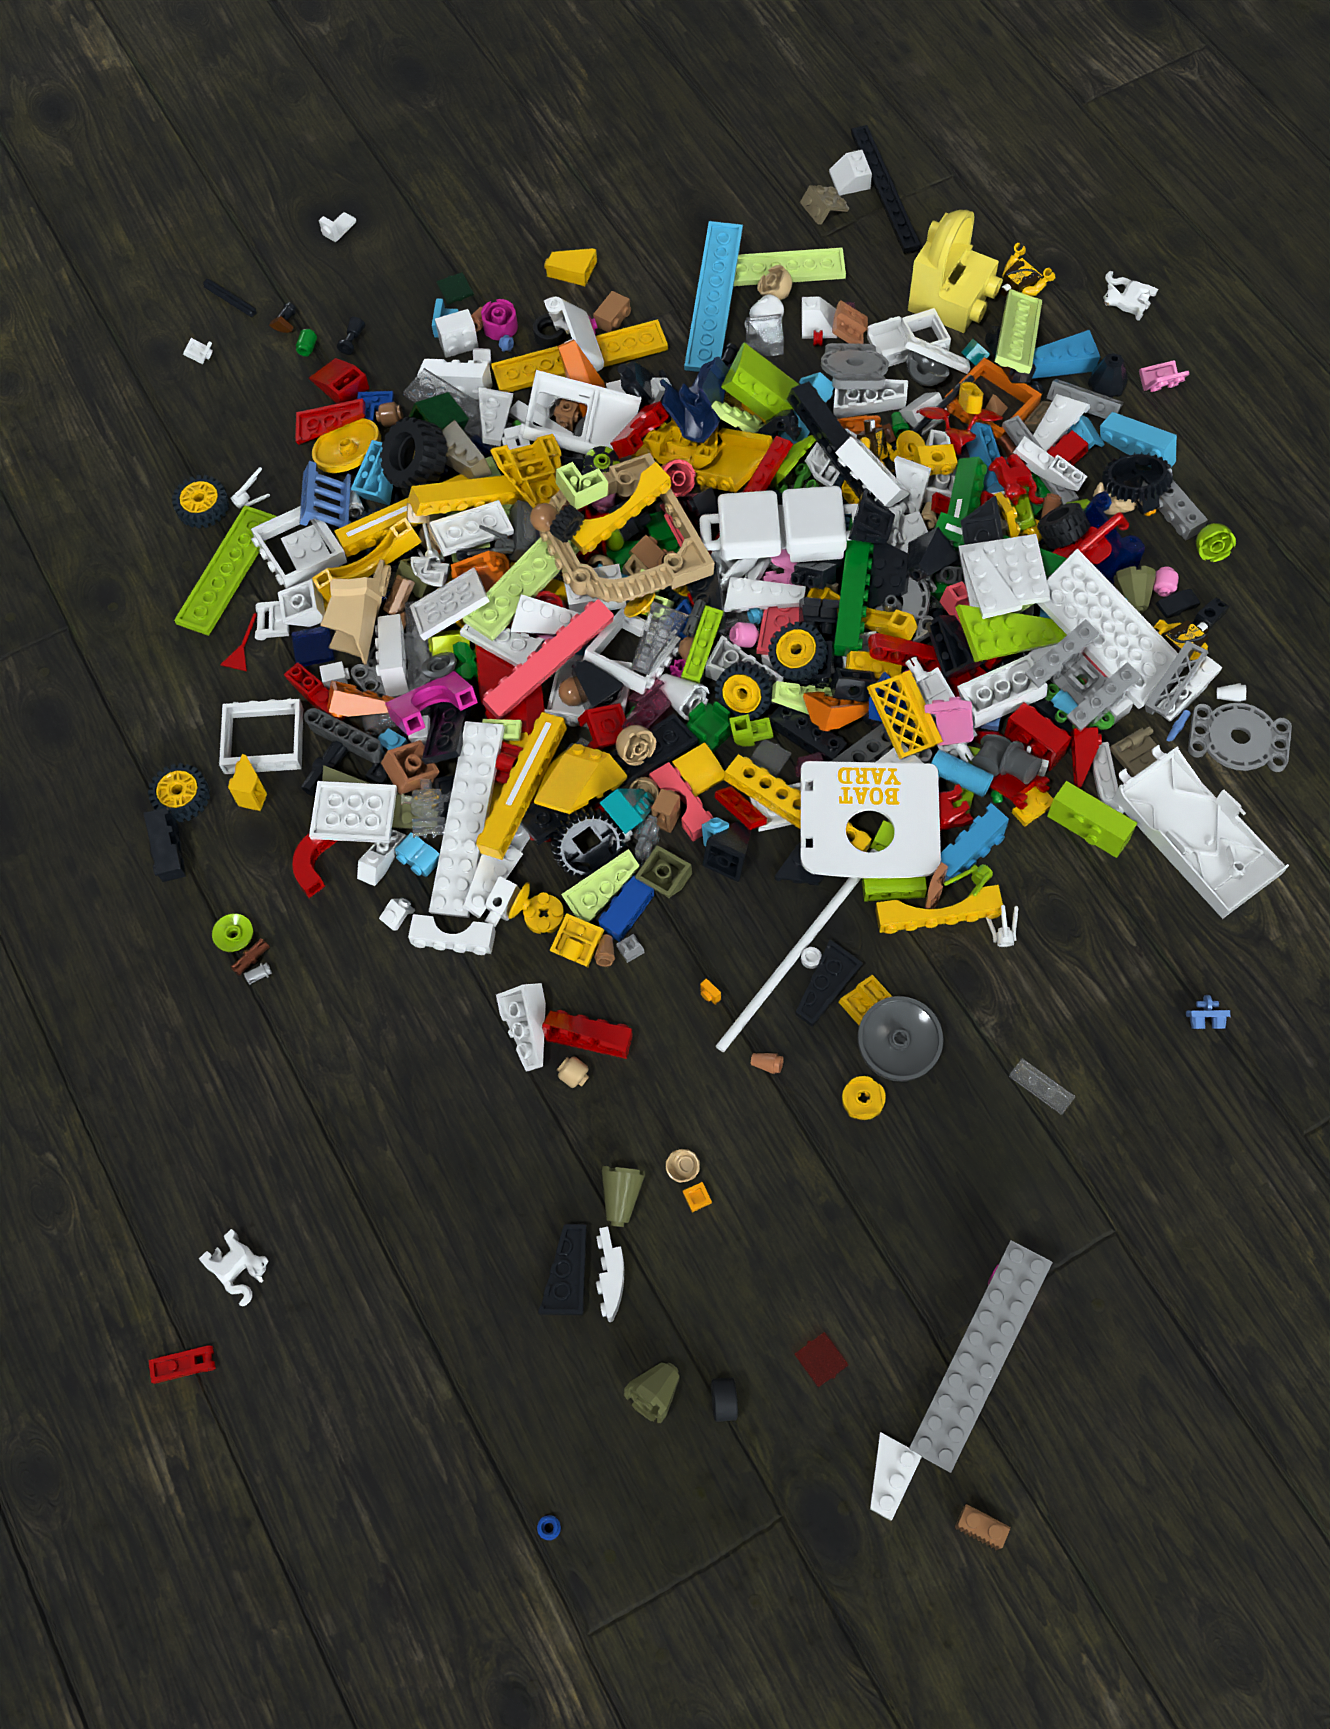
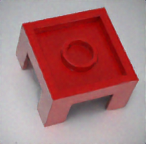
[577,703,628,751]

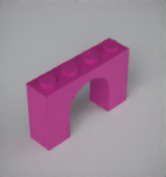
[385,671,478,736]

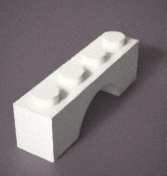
[408,914,496,955]

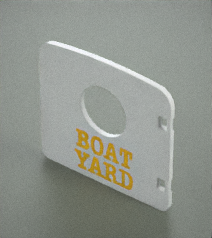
[801,761,941,878]

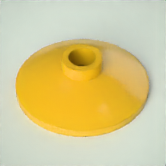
[896,430,926,461]
[624,592,656,618]
[508,882,532,919]

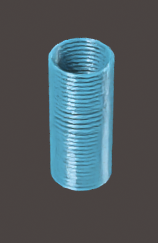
[931,749,994,797]

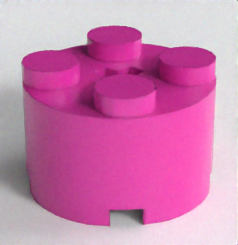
[481,299,518,340]

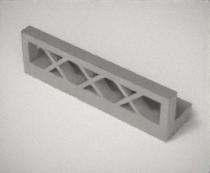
[1047,379,1124,419]
[1145,641,1208,717]

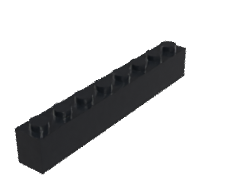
[787,381,876,501]

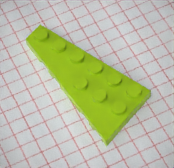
[955,604,1067,662]

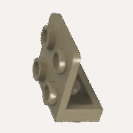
[800,185,849,224]

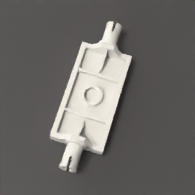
[895,511,937,593]
[905,657,978,763]

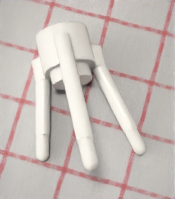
[231,467,270,509]
[417,523,444,563]
[986,905,1018,947]

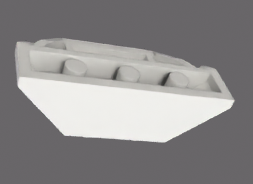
[805,428,857,486]

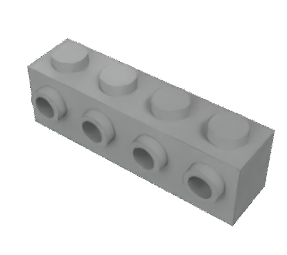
[1142,480,1208,541]

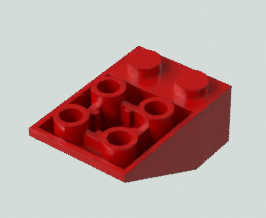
[309,358,369,404]

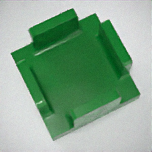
[686,701,733,753]

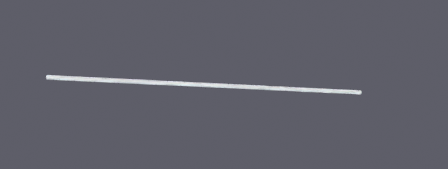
[716,651,1031,1052]

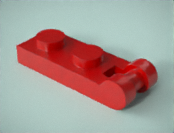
[149,1346,216,1384]

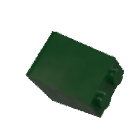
[409,392,469,431]

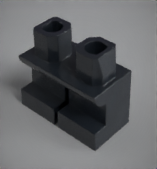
[607,497,652,541]
[791,561,836,589]
[799,597,840,635]

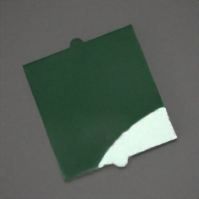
[436,272,474,305]

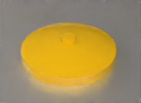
[312,418,381,473]

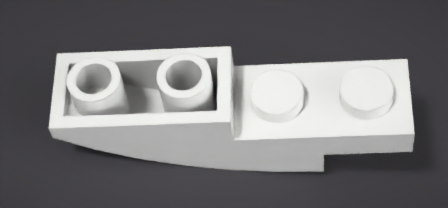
[1013,436,1087,491]
[1157,656,1222,721]
[596,1227,624,1322]

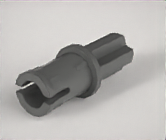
[683,599,706,637]

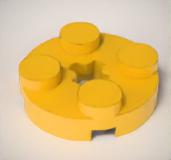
[523,892,564,934]
[842,1076,886,1120]

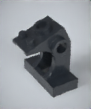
[755,409,802,441]

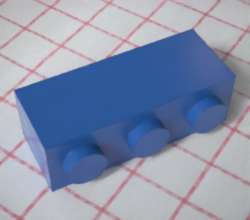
[598,875,654,942]

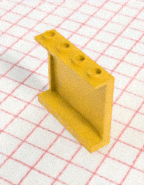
[694,428,773,493]

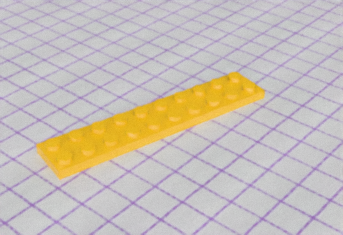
[491,319,668,393]

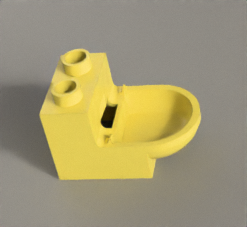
[908,210,1002,333]

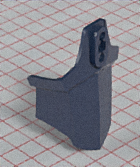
[660,357,730,443]

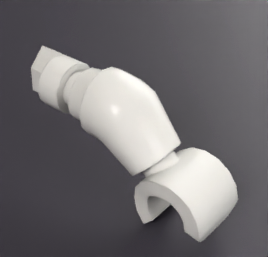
[887,501,907,547]

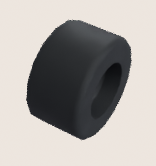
[711,1377,738,1422]

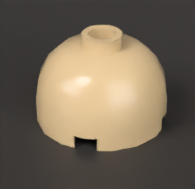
[757,265,792,300]
[616,725,656,766]

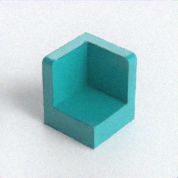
[961,339,990,366]

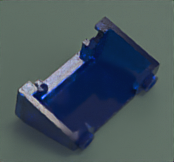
[1073,490,1145,583]

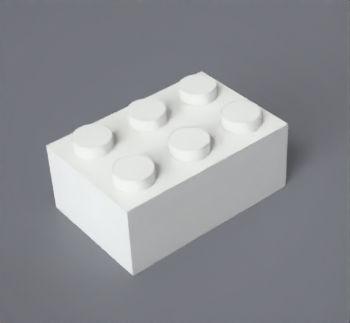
[564,564,626,613]

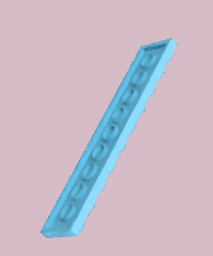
[684,221,743,372]

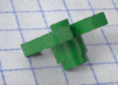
[453,642,478,681]

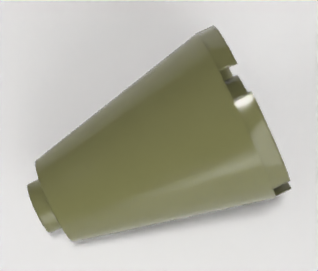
[602,1166,645,1227]

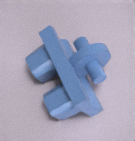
[1186,995,1230,1029]

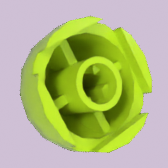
[1196,523,1236,562]

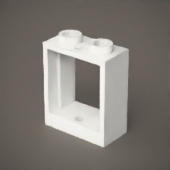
[901,308,951,351]

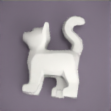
[1103,271,1158,321]
[199,1229,269,1306]

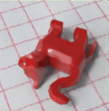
[988,454,1044,506]
[939,784,973,831]

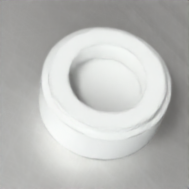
[801,947,822,969]

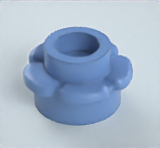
[499,335,514,352]

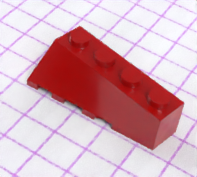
[542,1010,633,1059]

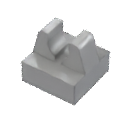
[616,934,645,963]

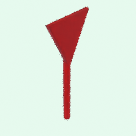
[220,613,257,671]

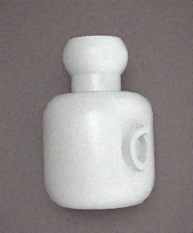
[745,294,784,333]

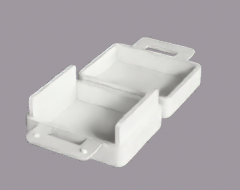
[699,486,858,562]

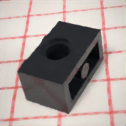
[830,668,877,702]

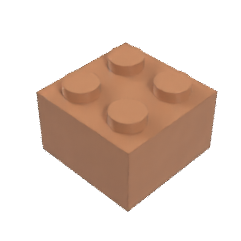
[381,740,440,795]

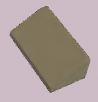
[1024,401,1052,433]

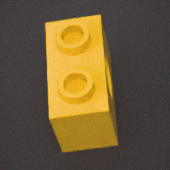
[913,444,958,476]

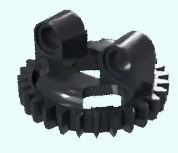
[1102,452,1173,514]
[551,807,625,879]

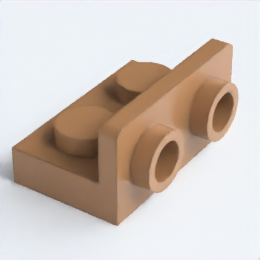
[383,575,415,615]

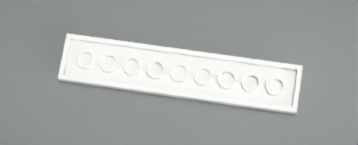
[429,721,505,918]

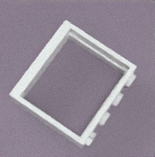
[251,506,347,589]
[583,608,681,695]
[219,698,304,774]

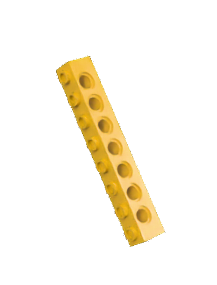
[724,754,872,852]

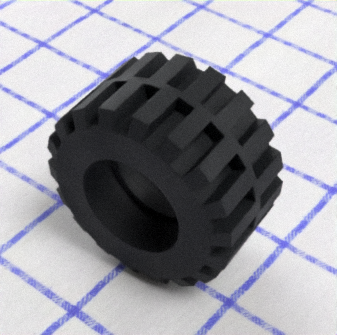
[1037,503,1090,549]

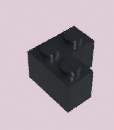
[680,485,719,528]

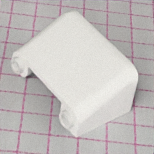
[544,297,604,372]

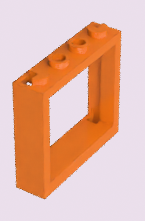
[944,357,1042,445]

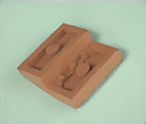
[832,300,868,344]
[924,862,948,909]

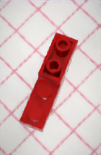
[284,662,346,721]

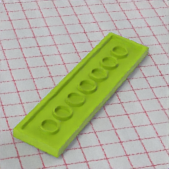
[174,505,277,636]

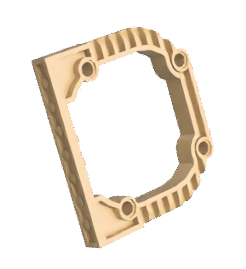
[540,453,715,603]

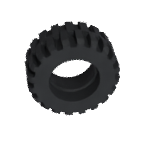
[380,417,448,490]

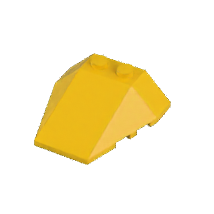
[643,418,718,470]
[490,434,562,508]
[534,744,627,814]

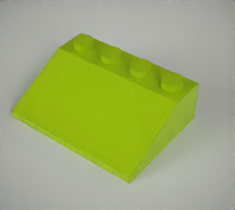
[721,342,799,426]

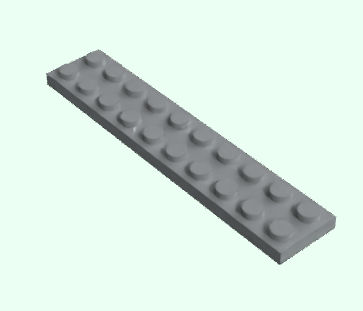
[909,1240,1053,1473]

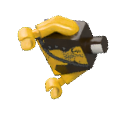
[1000,243,1055,297]
[857,419,900,467]
[1153,620,1209,667]

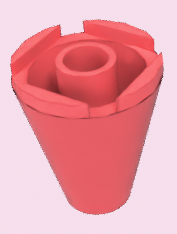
[660,459,695,497]

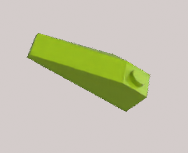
[769,435,816,489]

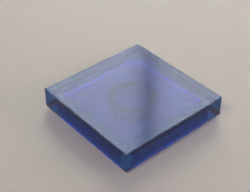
[291,626,335,666]

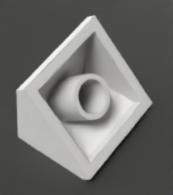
[899,392,949,435]

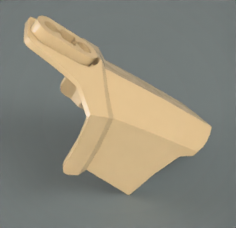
[321,559,391,665]

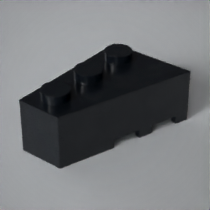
[926,615,987,678]
[143,807,186,882]

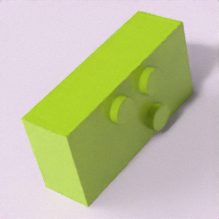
[1047,781,1137,858]

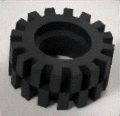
[550,505,584,543]

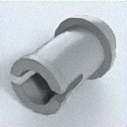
[244,962,272,985]

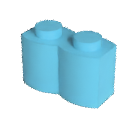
[395,833,440,877]

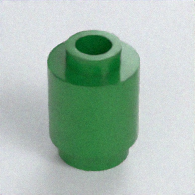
[296,329,317,356]

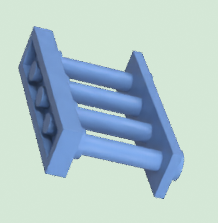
[299,461,353,528]

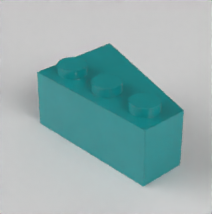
[600,789,654,834]

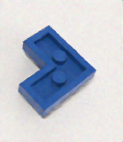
[357,391,394,423]

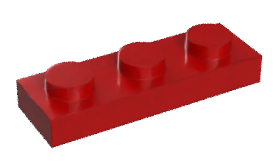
[715,786,767,830]

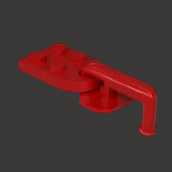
[1052,512,1129,564]

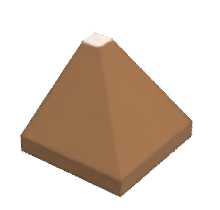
[985,394,1008,416]

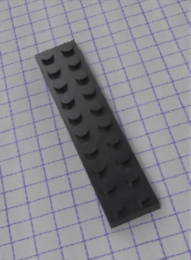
[520,714,698,845]

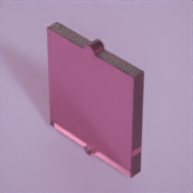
[628,679,665,704]

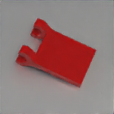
[990,773,1050,810]

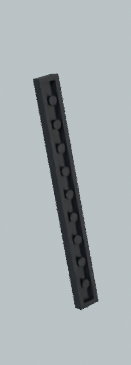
[851,125,921,253]

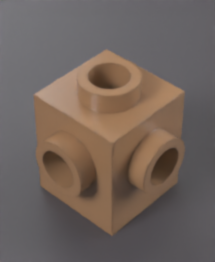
[554,399,581,431]

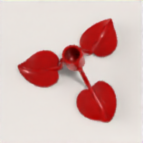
[916,406,1003,455]

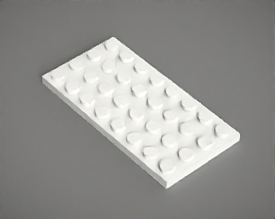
[1037,549,1178,709]

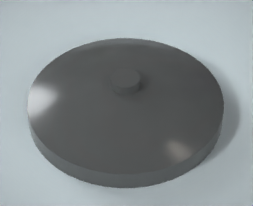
[857,996,943,1082]

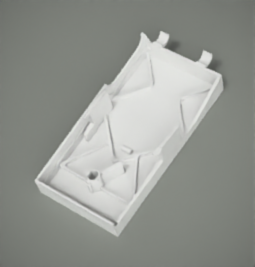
[1113,745,1289,919]

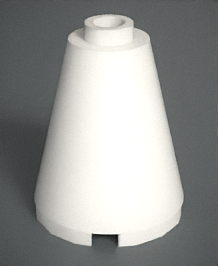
[656,674,709,720]

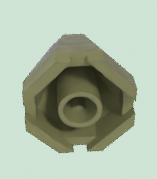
[1114,566,1156,614]
[624,1362,679,1423]

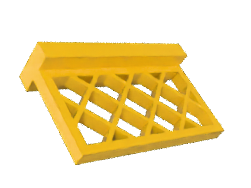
[867,670,943,759]

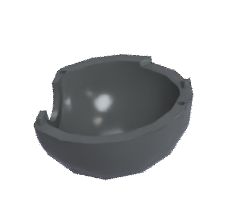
[906,350,950,386]

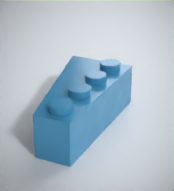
[1032,330,1100,379]
[940,803,1009,886]

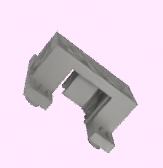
[1025,619,1141,732]

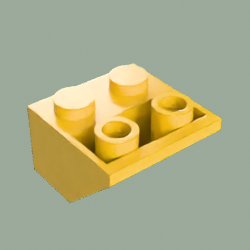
[228,754,267,811]

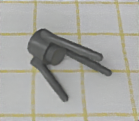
[467,525,515,556]

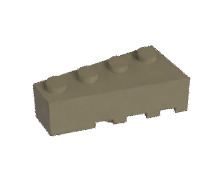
[442,420,492,479]

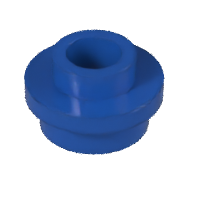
[537,1515,561,1540]

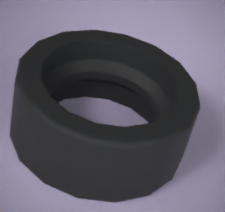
[533,314,567,348]

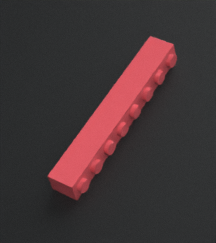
[483,599,614,719]

